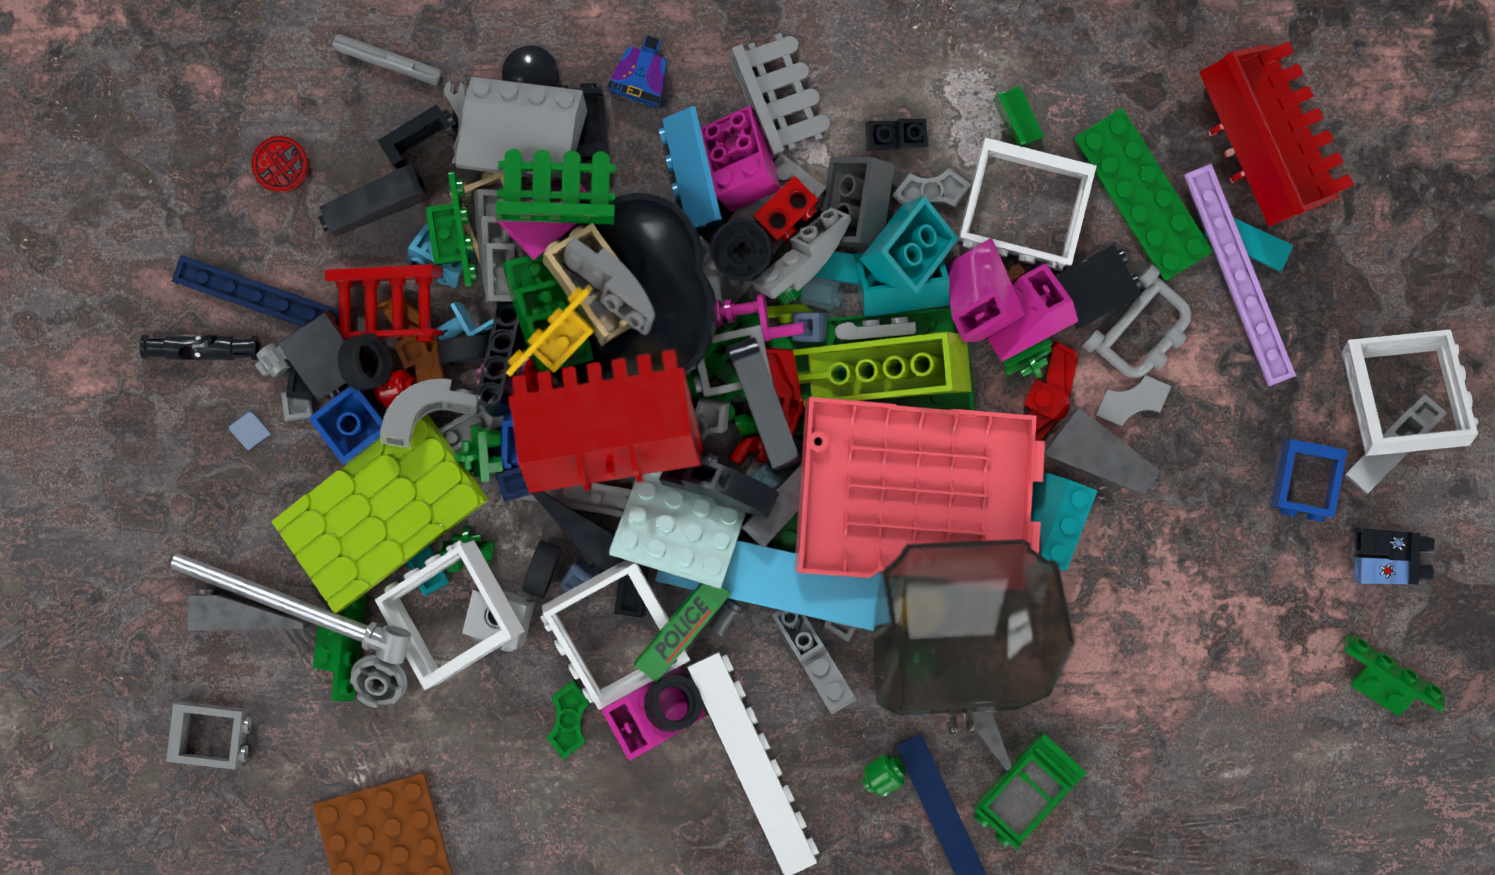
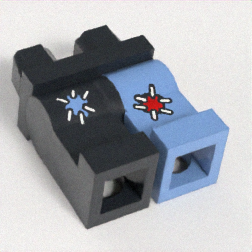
[1353,528,1435,585]

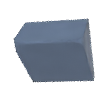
[792,313,827,342]
[228,410,272,451]
[559,558,600,602]

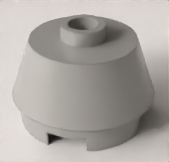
[350,651,407,708]

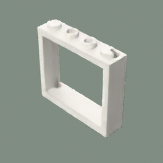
[958,138,1096,271]
[1342,329,1479,456]
[375,540,525,691]
[540,560,690,710]

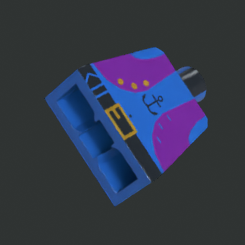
[607,36,667,109]

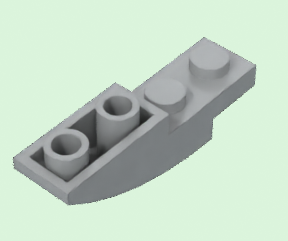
[752,207,851,299]
[562,237,655,336]
[1345,394,1447,495]
[772,610,857,715]

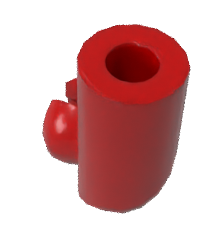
[730,435,762,466]

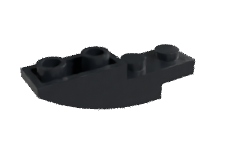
[659,458,779,518]

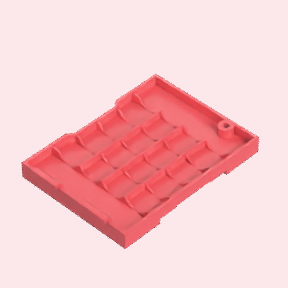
[794,397,1045,589]

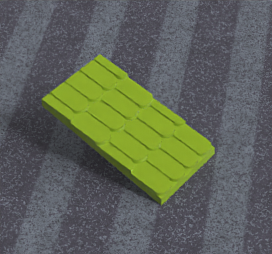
[271,414,489,614]

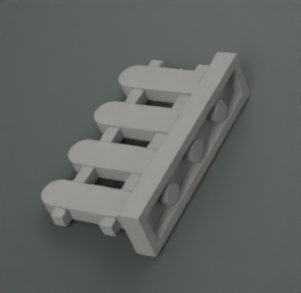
[728,33,830,159]

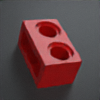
[753,176,819,244]

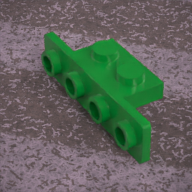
[426,171,478,289]
[313,593,366,702]
[1344,634,1445,717]

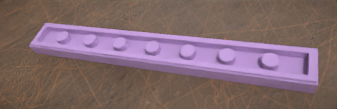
[1183,163,1296,386]

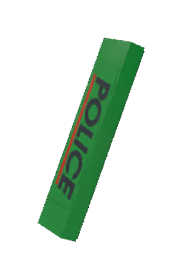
[633,583,731,683]

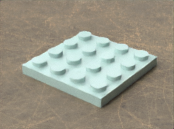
[609,472,746,589]

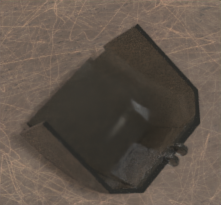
[873,539,1075,734]

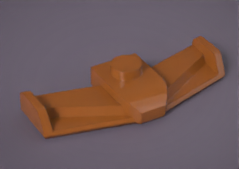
[377,294,445,383]

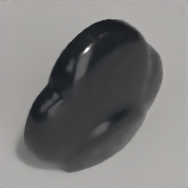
[551,193,718,388]

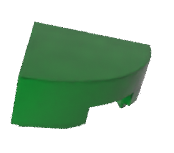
[734,414,758,439]

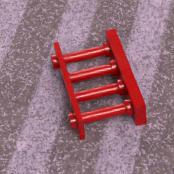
[325,264,444,342]

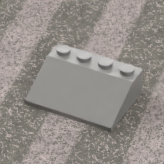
[455,77,587,181]

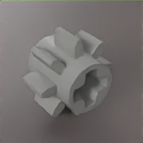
[255,343,291,379]

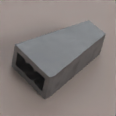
[1044,408,1161,494]
[742,463,802,548]

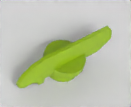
[757,304,813,323]

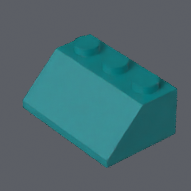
[860,196,959,295]
[854,252,950,317]
[1031,471,1097,572]

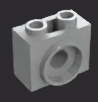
[462,587,535,652]

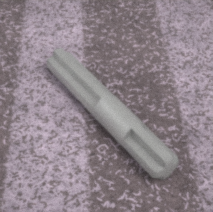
[332,34,442,85]

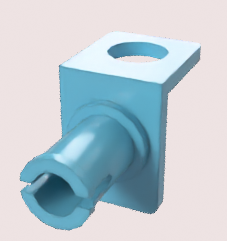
[435,302,494,340]

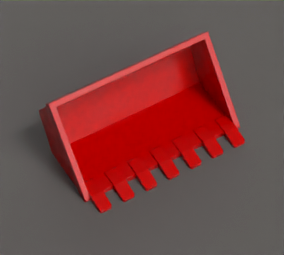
[1199,42,1353,227]
[509,350,703,493]

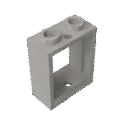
[693,325,773,397]
[166,701,252,769]

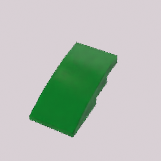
[501,254,594,372]

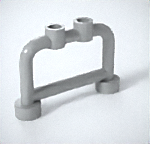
[1081,264,1191,378]

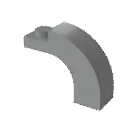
[380,379,478,448]

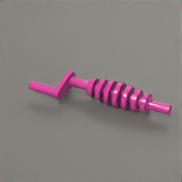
[716,294,805,342]

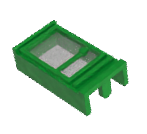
[971,731,1087,850]

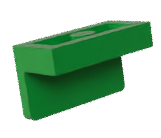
[993,85,1044,147]

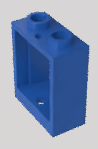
[1271,439,1347,522]

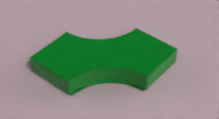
[546,679,590,760]

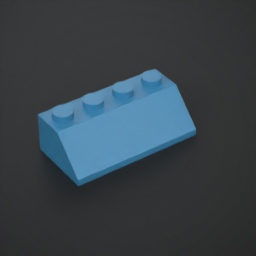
[659,106,722,232]

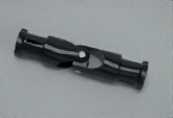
[139,334,260,360]

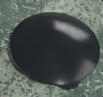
[502,45,559,87]

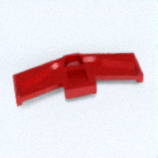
[1022,341,1079,441]
[756,347,804,463]

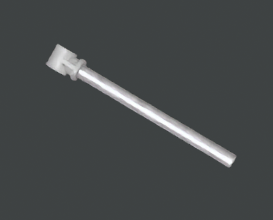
[171,553,411,664]

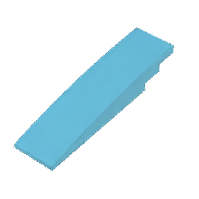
[656,541,896,633]

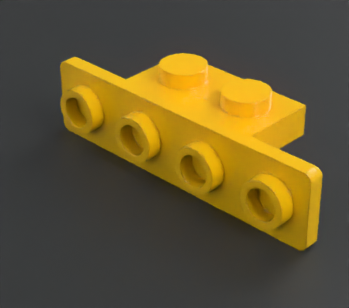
[506,285,595,376]

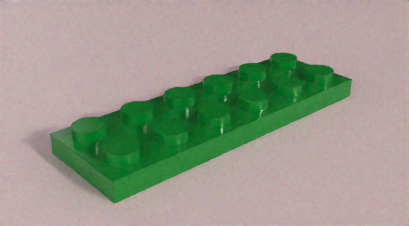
[1073,108,1213,282]

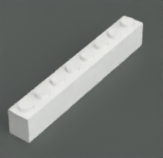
[687,651,819,875]

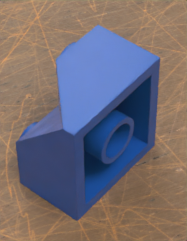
[308,387,384,465]

